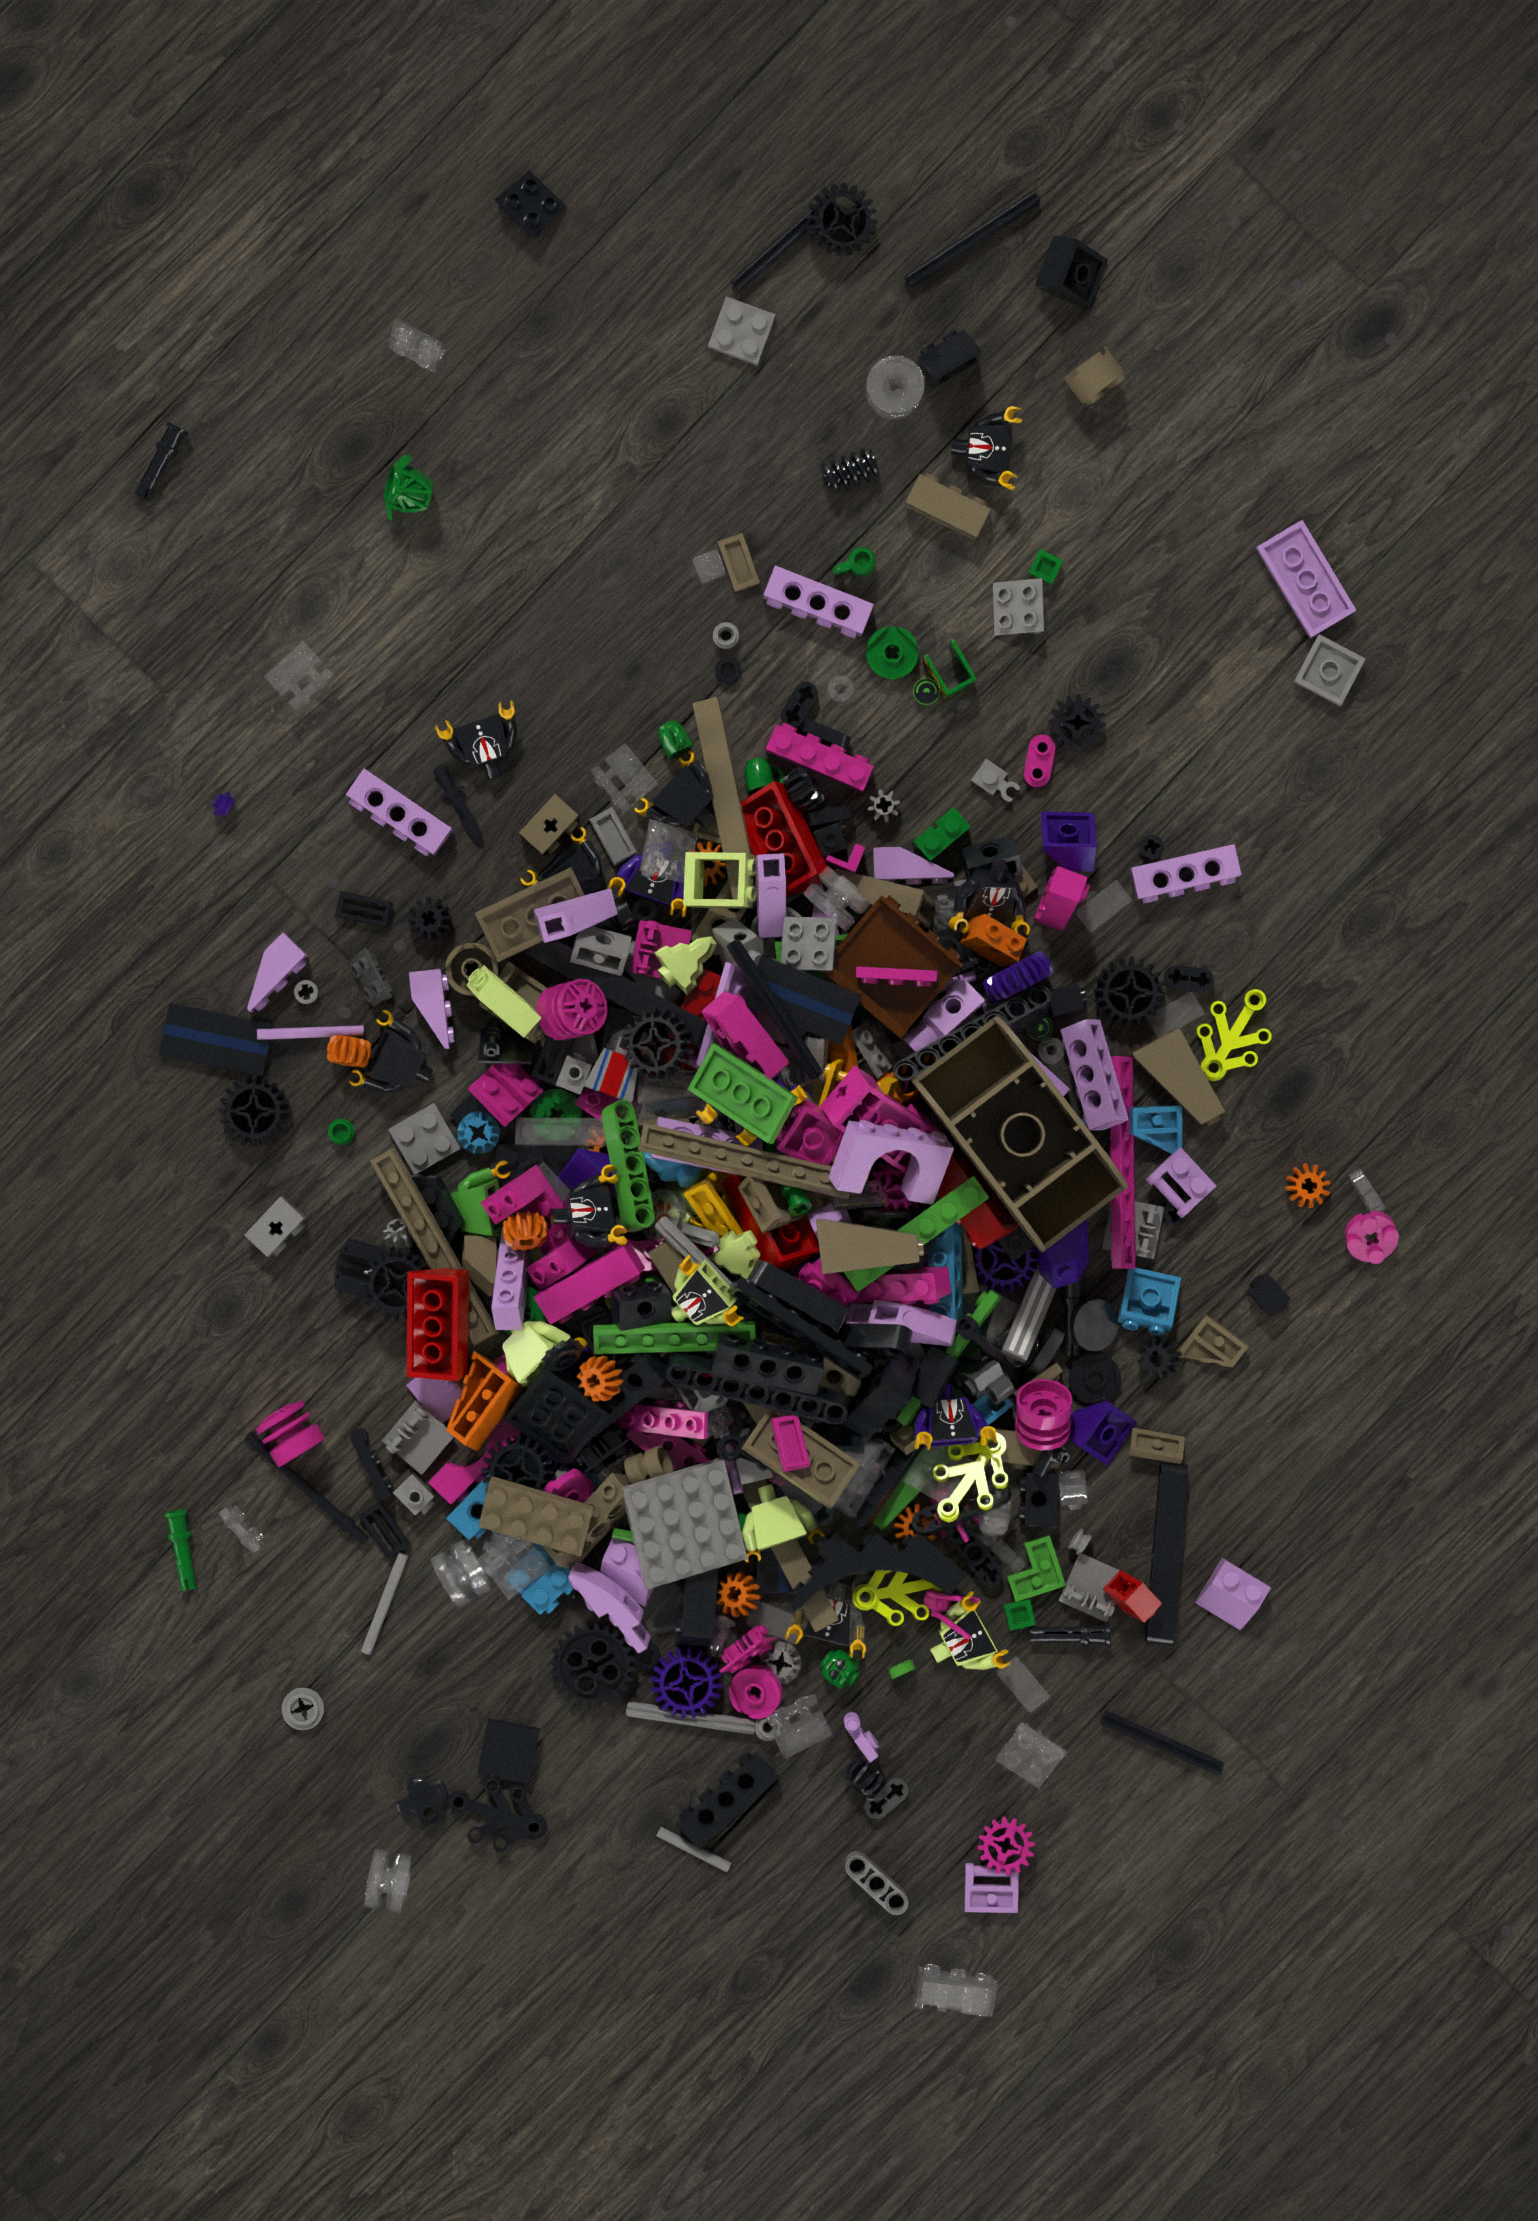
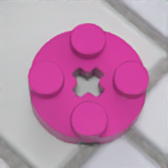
[1345,1211,1399,1264]
[544,1469,594,1503]
[729,1665,783,1719]

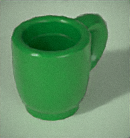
[832,547,876,578]
[658,720,694,759]
[744,758,788,795]

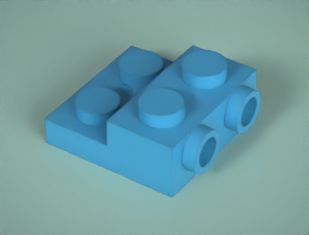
[1117,1267,1181,1336]
[503,1544,574,1615]

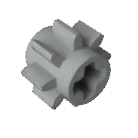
[867,789,900,823]
[383,1219,415,1252]

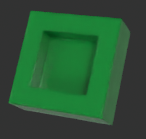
[1028,549,1063,585]
[1004,1598,1036,1631]

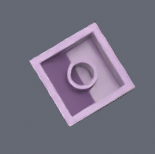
[600,1538,654,1607]
[1195,1558,1271,1630]

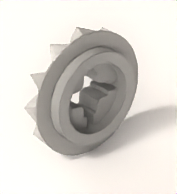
[759,1642,801,1684]
[282,1687,324,1730]

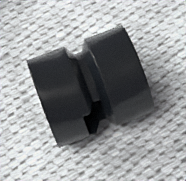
[596,895,637,933]

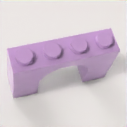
[829,1120,954,1204]

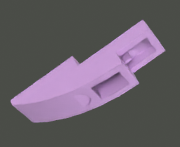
[846,1300,957,1346]
[568,1562,651,1653]

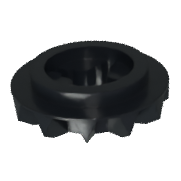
[542,1338,583,1371]

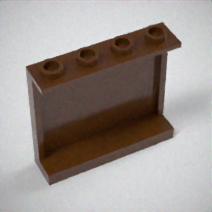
[821,895,963,1039]

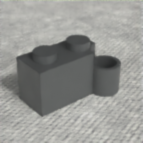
[949,1354,1015,1404]

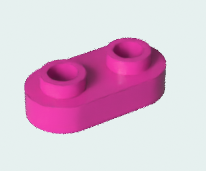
[1023,735,1055,788]

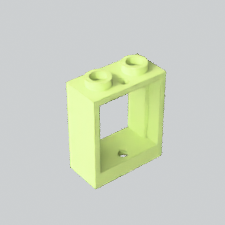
[683,852,756,909]
[467,965,542,1037]

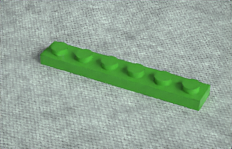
[844,1176,989,1292]
[896,1290,1002,1426]
[593,1321,756,1354]

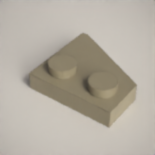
[1177,1314,1249,1368]

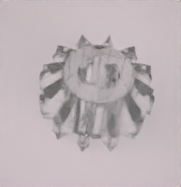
[979,1490,1011,1536]

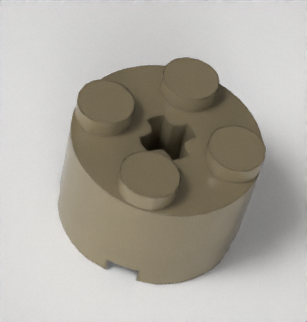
[1063,346,1125,406]
[445,943,500,997]

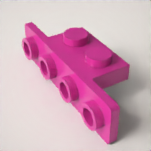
[619,1398,708,1439]

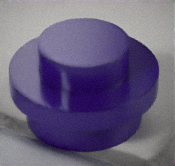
[211,791,235,817]

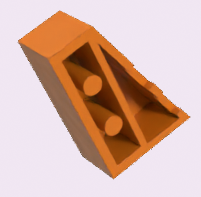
[446,1351,524,1452]

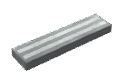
[1001,1261,1056,1363]

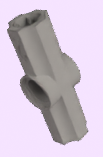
[797,1033,829,1106]

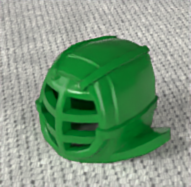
[384,455,434,521]

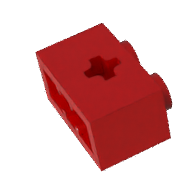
[1103,1570,1162,1623]

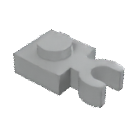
[971,759,1020,802]

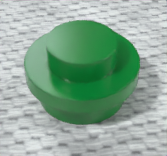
[328,1119,355,1145]

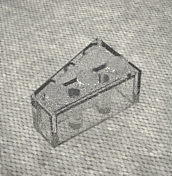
[635,1070,713,1125]
[833,1435,895,1518]
[913,1964,998,2017]

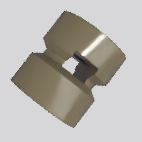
[624,1445,674,1484]

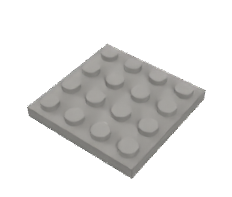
[621,1458,747,1589]

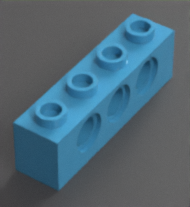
[927,1222,964,1322]
[446,1440,540,1540]

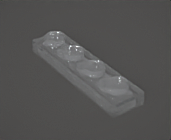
[515,1118,622,1146]

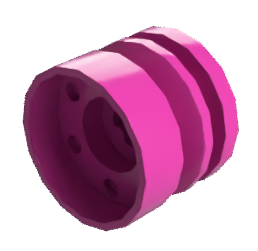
[536,979,607,1040]
[1015,1379,1072,1450]
[255,1400,326,1468]

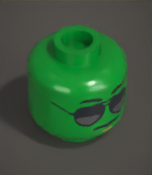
[820,1649,860,1689]

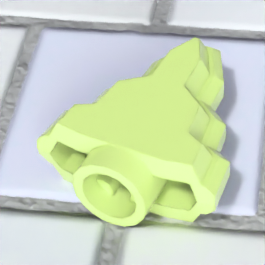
[654,936,717,995]
[709,1230,761,1279]

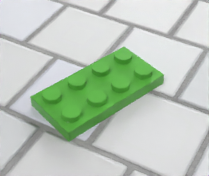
[688,1043,798,1144]

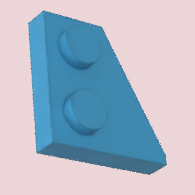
[1129,1105,1182,1154]

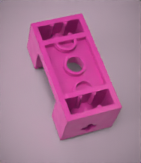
[820,1065,941,1174]
[480,1164,597,1291]

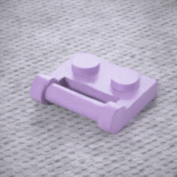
[1146,1147,1216,1218]
[964,1863,1019,1913]

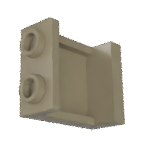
[479,961,548,1044]
[738,1176,823,1233]

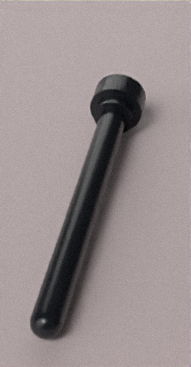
[956,1316,1027,1386]

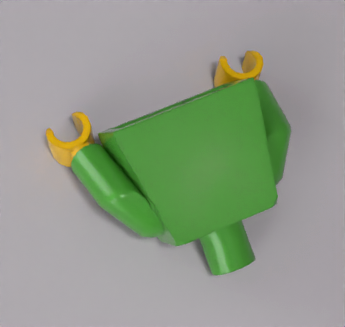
[450,1161,511,1241]

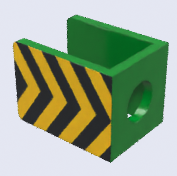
[923,639,977,699]

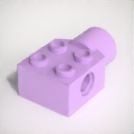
[901,979,989,1065]

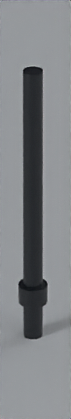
[244,1432,370,1545]

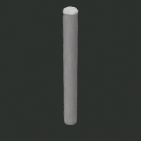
[361,1552,408,1655]

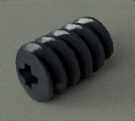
[821,448,880,493]

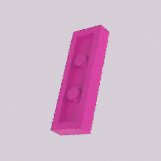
[856,966,937,987]

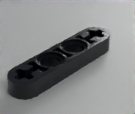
[912,1480,1011,1537]

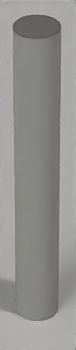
[656,1827,731,1872]

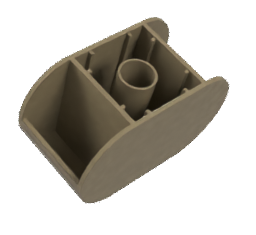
[911,1015,1128,1253]

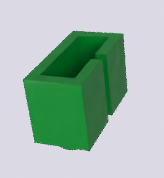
[912,807,971,862]

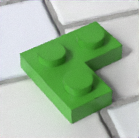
[1007,1535,1066,1602]

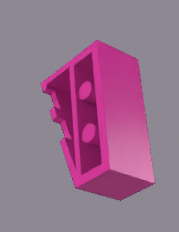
[1033,866,1090,931]
[701,991,790,1079]

